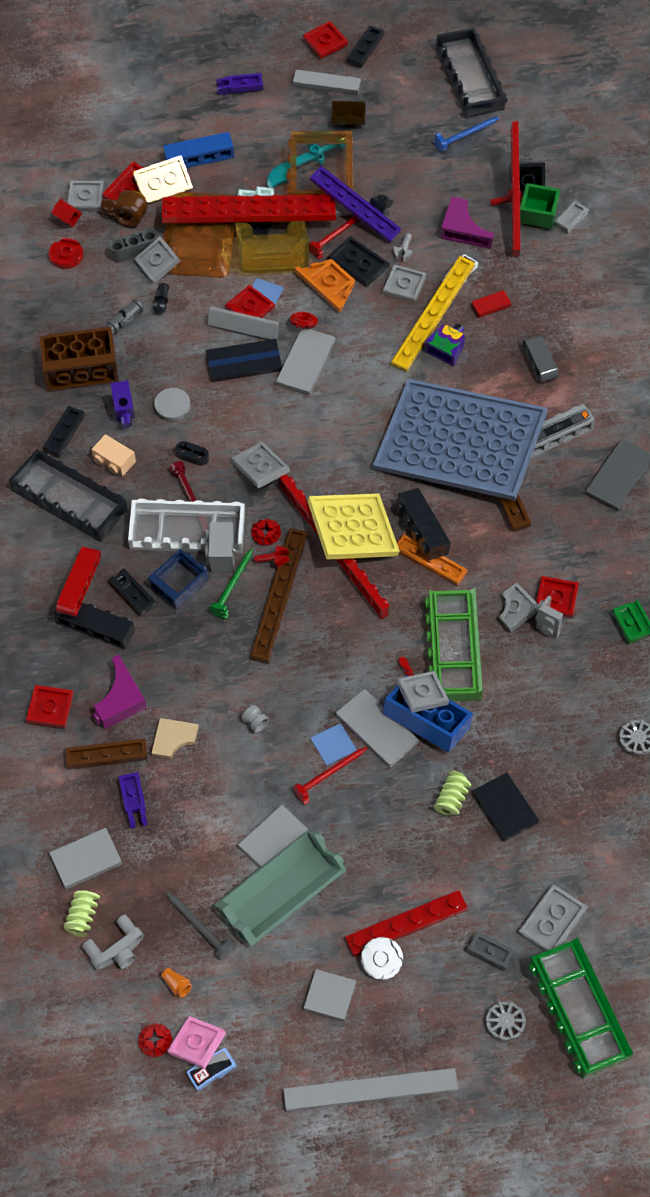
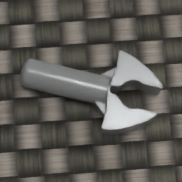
[394,233,412,262]

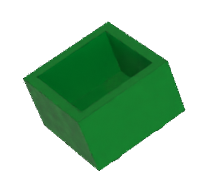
[520,183,561,229]

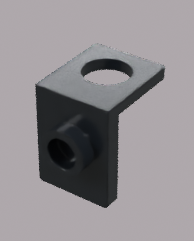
[369,194,394,215]

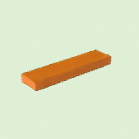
[397,534,468,586]

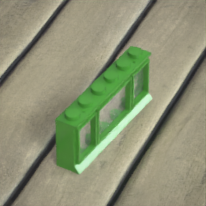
[425,588,483,701]

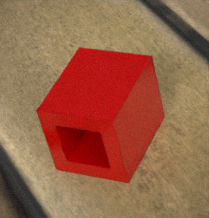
[51,198,83,228]

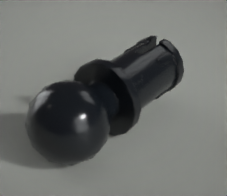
[153,283,169,314]

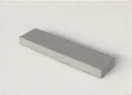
[293,70,361,95]
[208,307,279,339]

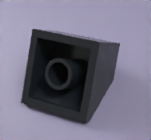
[509,161,546,195]

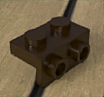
[331,101,366,127]

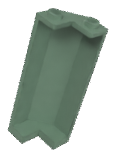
[214,830,346,946]

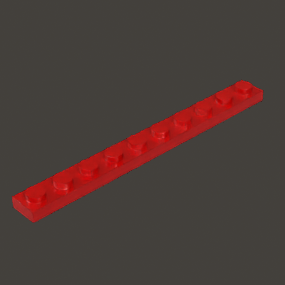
[278,474,390,619]

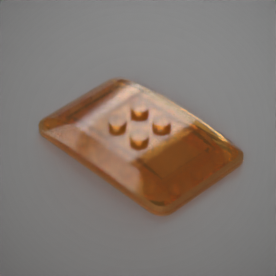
[164,192,236,278]

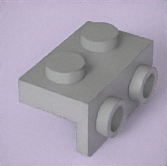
[535,596,563,638]

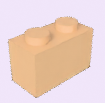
[92,434,136,477]

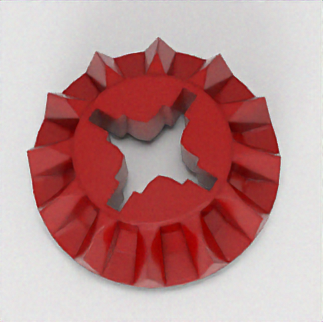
[290,311,318,329]
[251,517,281,545]
[138,1023,172,1057]

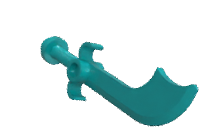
[267,135,346,188]

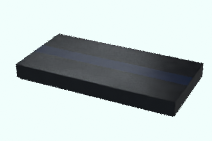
[206,339,282,382]

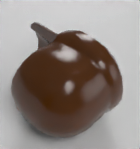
[101,190,148,227]

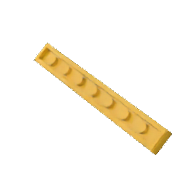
[391,256,475,373]

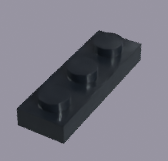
[347,25,384,68]
[43,406,85,457]

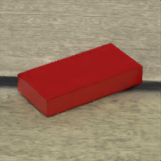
[472,290,511,318]

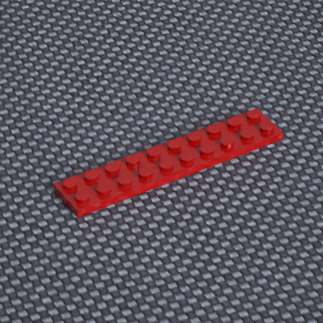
[162,194,336,223]

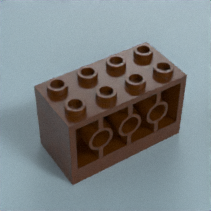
[39,327,119,392]

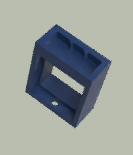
[148,548,208,609]

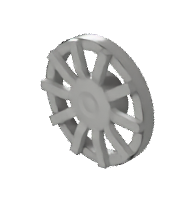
[619,720,650,755]
[486,1001,526,1041]

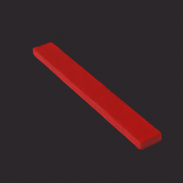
[511,121,521,257]

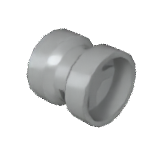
[242,705,269,733]

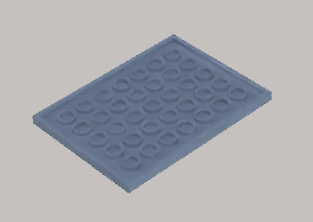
[373,379,548,501]

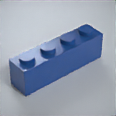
[163,132,235,168]

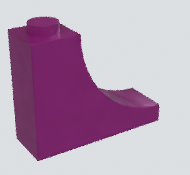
[441,196,494,249]
[93,654,147,730]

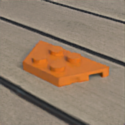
[295,259,355,313]

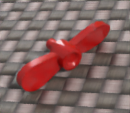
[399,657,413,676]

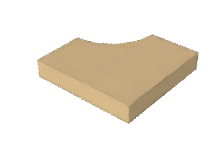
[151,718,199,759]

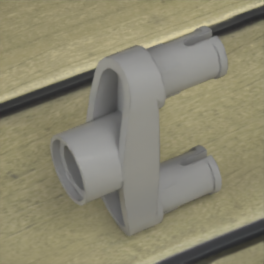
[82,915,144,970]

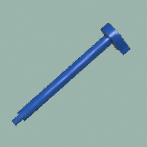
[433,116,500,152]

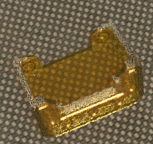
[235,221,309,273]

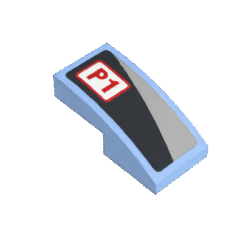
[187,1048,237,1091]

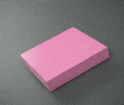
[167,1016,226,1069]

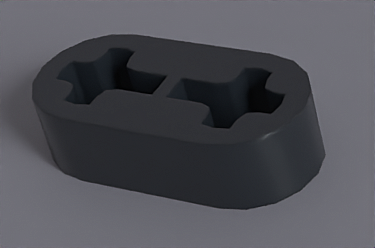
[175,441,209,466]

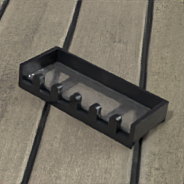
[436,28,508,119]
[9,449,128,542]

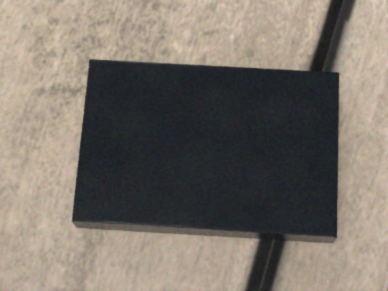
[327,236,390,288]
[473,773,539,842]

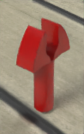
[490,189,523,206]
[254,545,290,567]

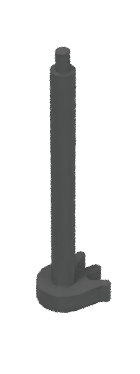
[167,892,237,960]

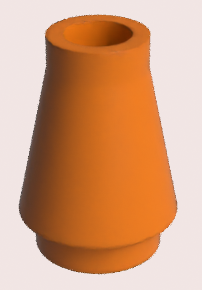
[161,968,192,998]

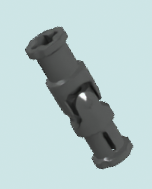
[103,298,144,334]

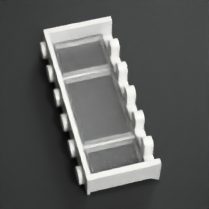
[128,499,245,553]

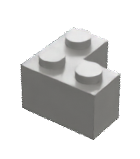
[205,522,235,573]

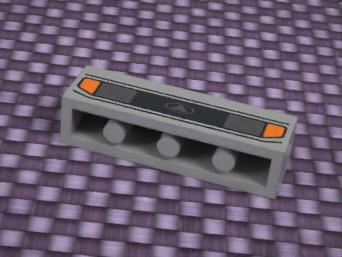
[531,404,595,458]

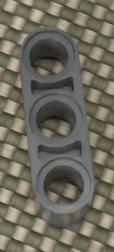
[109,229,158,262]
[523,335,559,383]

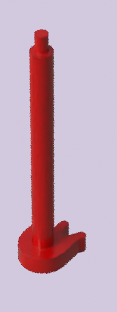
[308,216,359,260]
[293,746,368,805]

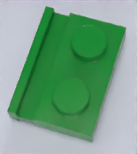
[612,600,650,644]

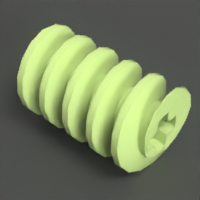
[434,771,471,815]
[64,891,100,937]

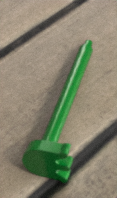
[209,549,253,620]

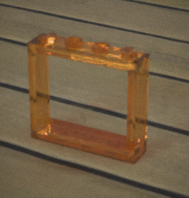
[287,131,353,195]

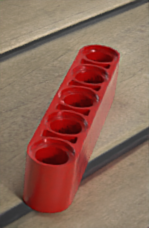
[56,546,101,617]

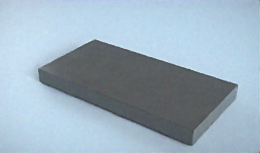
[585,439,650,511]

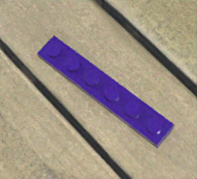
[310,166,401,243]

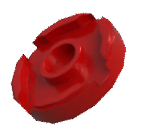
[48,238,84,269]

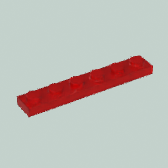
[345,890,468,957]

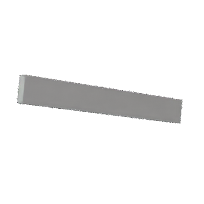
[284,1068,458,1112]

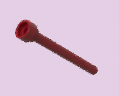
[169,461,210,536]

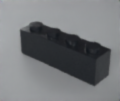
[395,488,451,560]
[54,603,135,650]

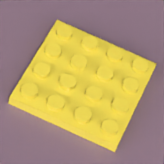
[308,494,400,559]

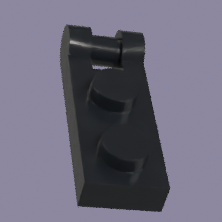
[108,568,156,616]

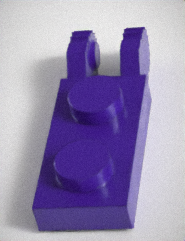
[216,73,263,95]
[119,772,148,829]

